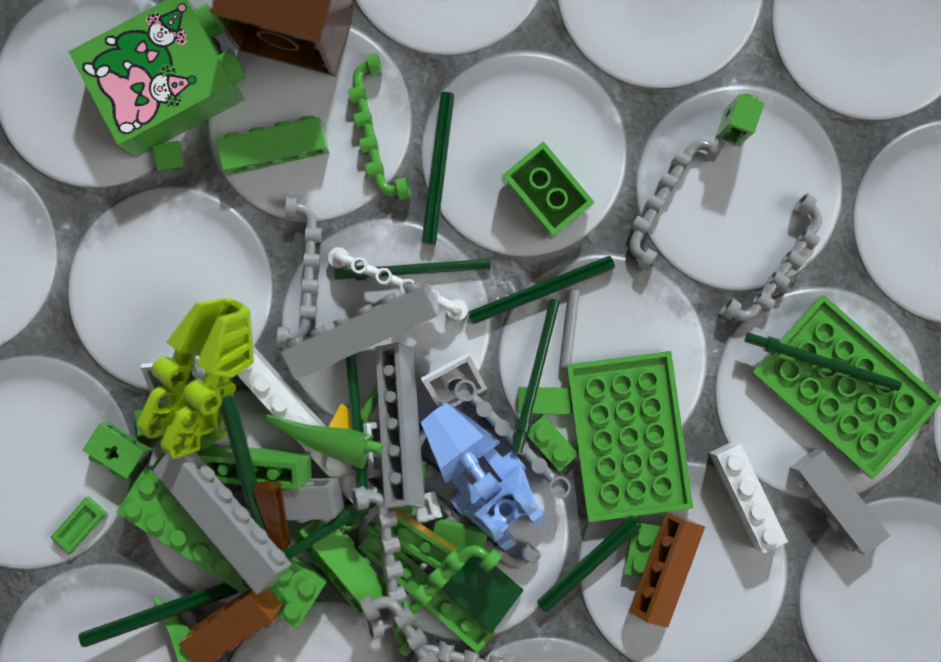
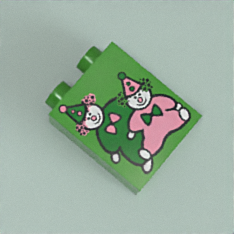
[68,0,248,158]

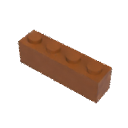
[629,512,705,627]
[178,587,282,662]

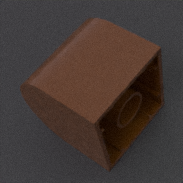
[210,0,354,77]

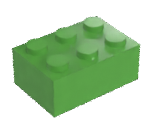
[502,141,594,240]

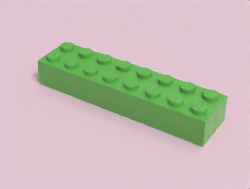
[116,465,329,628]

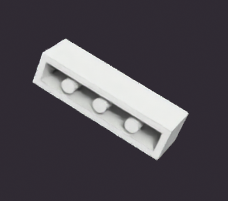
[709,442,788,553]

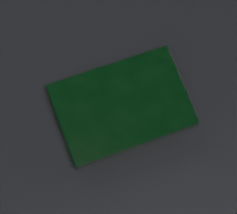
[440,556,524,633]

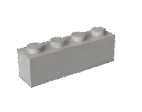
[790,448,890,556]
[231,477,344,523]

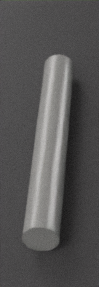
[560,290,580,368]

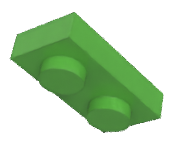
[527,414,579,472]
[623,522,660,577]

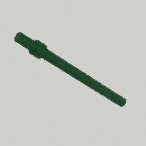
[334,259,491,281]
[512,299,560,453]
[744,332,902,391]
[346,354,368,491]
[241,489,384,587]

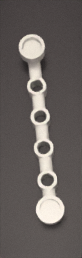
[328,247,468,321]

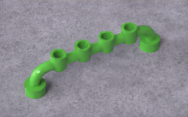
[348,53,411,200]
[393,545,502,657]

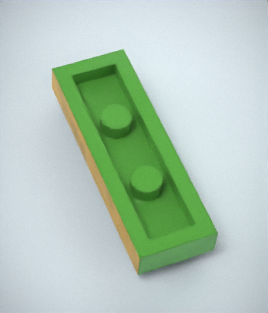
[374,508,457,570]

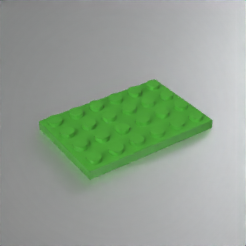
[751,294,941,479]
[567,351,693,522]

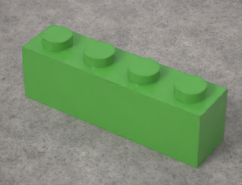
[217,115,330,176]
[198,445,312,490]
[293,519,387,618]

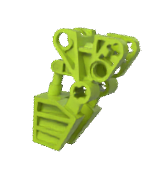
[137,297,254,459]

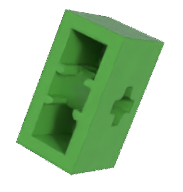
[716,94,765,146]
[82,422,153,479]

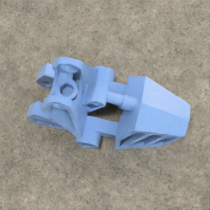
[421,403,548,551]

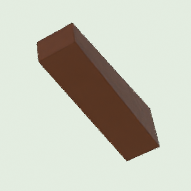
[253,481,290,552]

